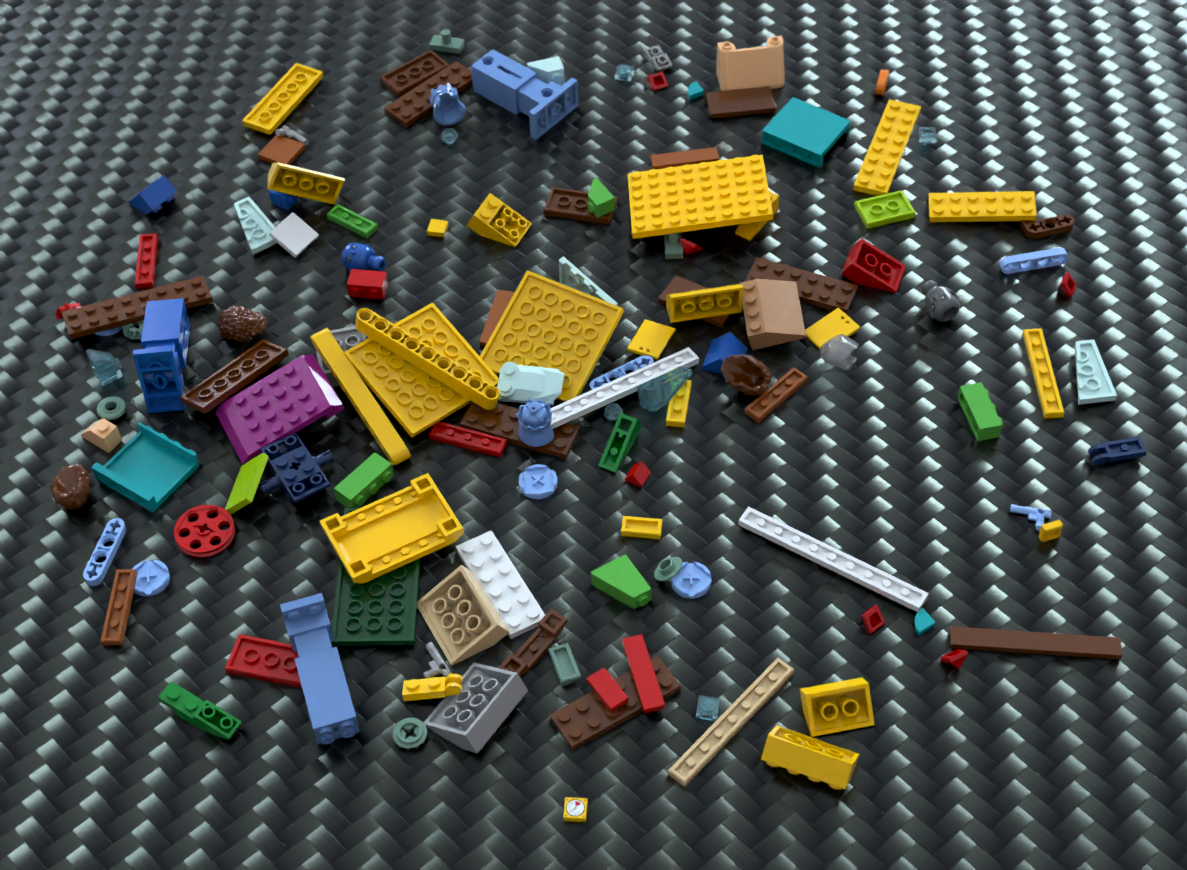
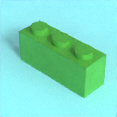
[958,382,1003,441]
[334,453,394,508]

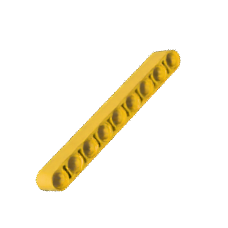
[355,308,500,410]
[310,328,411,466]

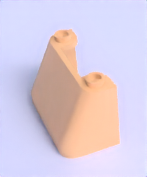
[716,36,785,91]

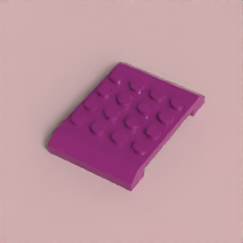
[216,355,345,465]

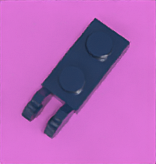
[1088,437,1147,465]

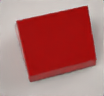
[625,462,651,487]

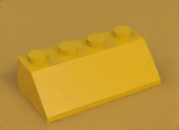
[268,162,345,205]
[666,284,743,323]
[761,726,859,790]

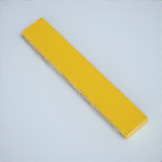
[1022,329,1064,419]

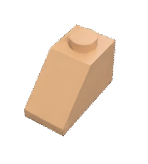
[81,418,122,453]

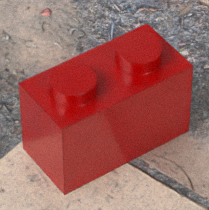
[347,269,388,299]

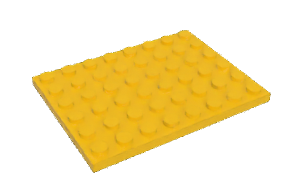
[628,155,773,239]

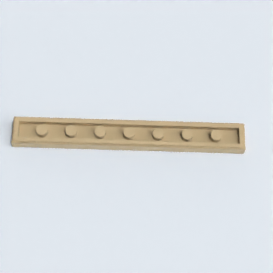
[668,658,794,787]

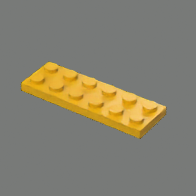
[242,63,324,135]
[928,191,1037,222]

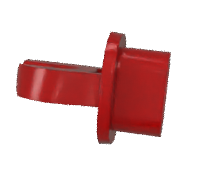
[56,303,81,320]

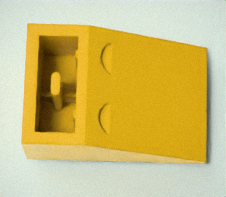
[467,193,532,247]

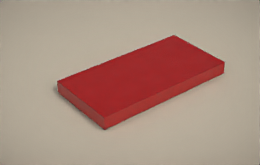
[225,634,302,688]

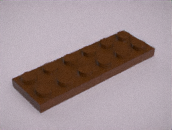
[384,62,473,128]
[745,257,859,315]
[180,339,289,414]
[460,402,580,459]
[550,655,681,751]

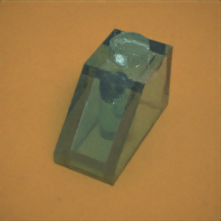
[86,349,122,386]

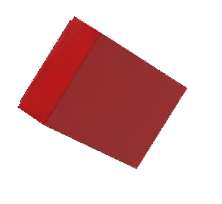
[587,668,629,712]

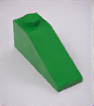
[598,413,642,473]

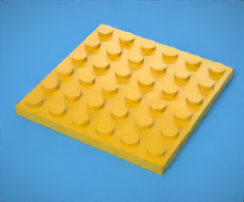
[480,270,624,402]
[344,303,499,437]

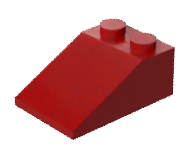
[841,238,906,293]

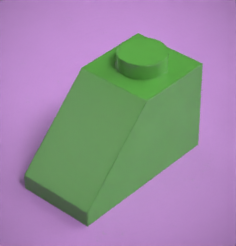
[587,177,615,218]

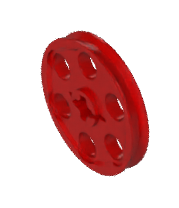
[174,505,235,557]

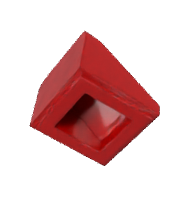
[646,71,668,91]

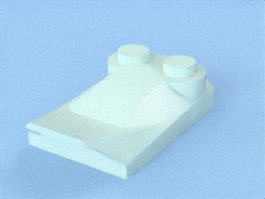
[497,362,564,406]

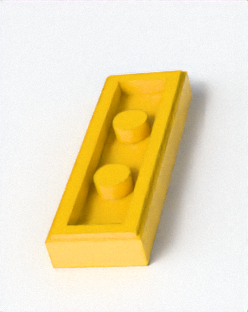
[666,379,692,428]

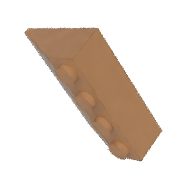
[739,279,806,350]

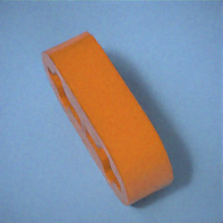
[875,69,889,95]

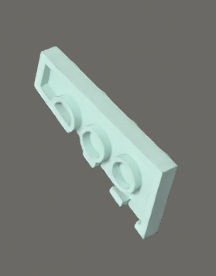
[234,197,277,255]
[559,256,618,306]
[1075,339,1117,405]

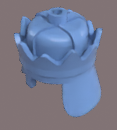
[429,83,466,125]
[516,398,554,447]

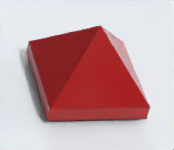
[680,238,701,255]
[1059,272,1077,297]
[861,605,886,634]
[940,649,968,669]

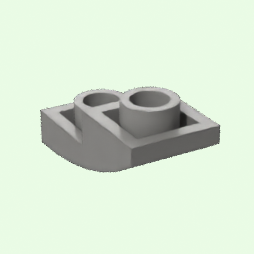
[644,45,673,71]

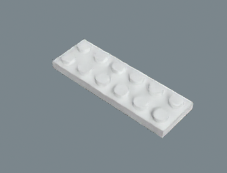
[456,531,545,639]

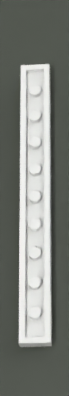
[550,347,699,429]
[738,507,929,612]

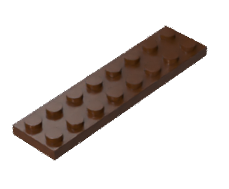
[62,276,213,339]

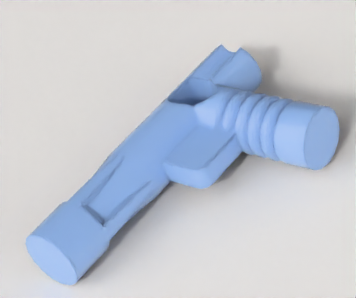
[1010,504,1051,531]

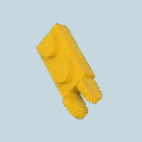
[402,674,463,701]

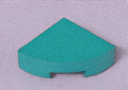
[688,81,704,100]
[914,608,936,636]

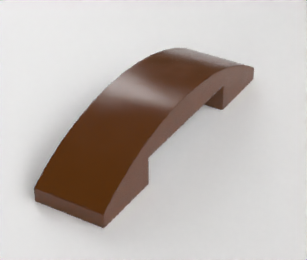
[498,608,568,677]

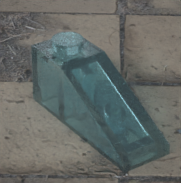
[637,366,693,411]

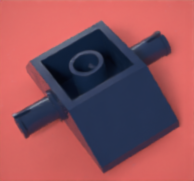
[259,432,334,503]

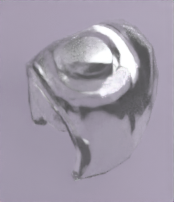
[819,334,859,370]

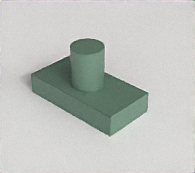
[429,29,465,54]
[664,232,683,259]

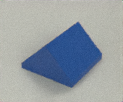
[702,332,747,374]

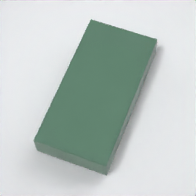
[548,643,582,686]

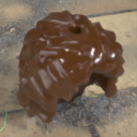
[218,306,268,343]
[720,354,772,396]
[50,464,91,510]

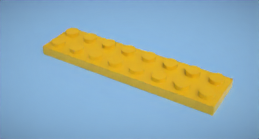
[853,99,921,196]

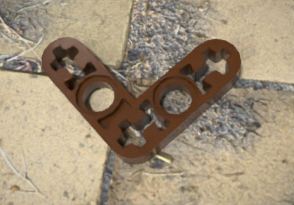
[1017,214,1075,239]

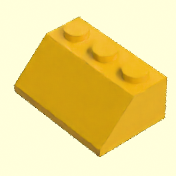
[800,677,875,737]

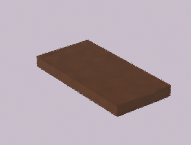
[379,50,449,97]
[705,86,776,119]
[543,187,618,225]
[658,275,732,328]

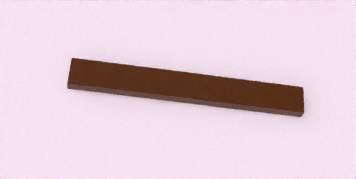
[950,626,1122,659]

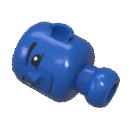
[341,242,386,272]

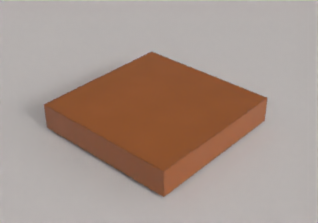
[258,135,305,165]

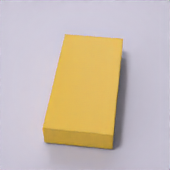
[621,516,663,539]

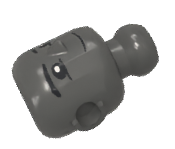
[922,280,960,322]

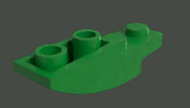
[158,681,242,740]

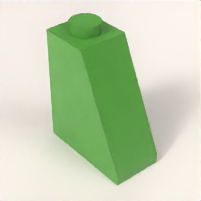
[591,554,651,609]

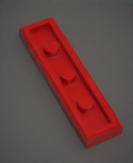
[135,234,158,289]
[429,422,507,458]
[622,634,665,713]

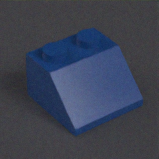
[128,175,177,214]

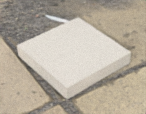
[269,212,319,258]

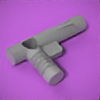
[275,126,309,146]
[423,642,452,679]

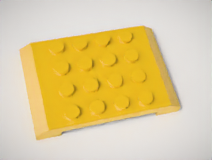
[320,473,464,583]

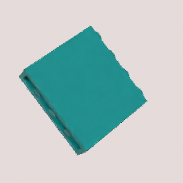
[762,97,851,168]
[91,422,200,513]

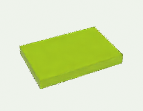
[854,190,916,229]
[225,453,268,514]

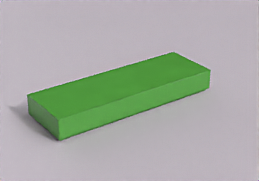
[327,204,378,238]

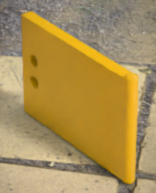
[805,308,860,353]
[627,319,676,360]

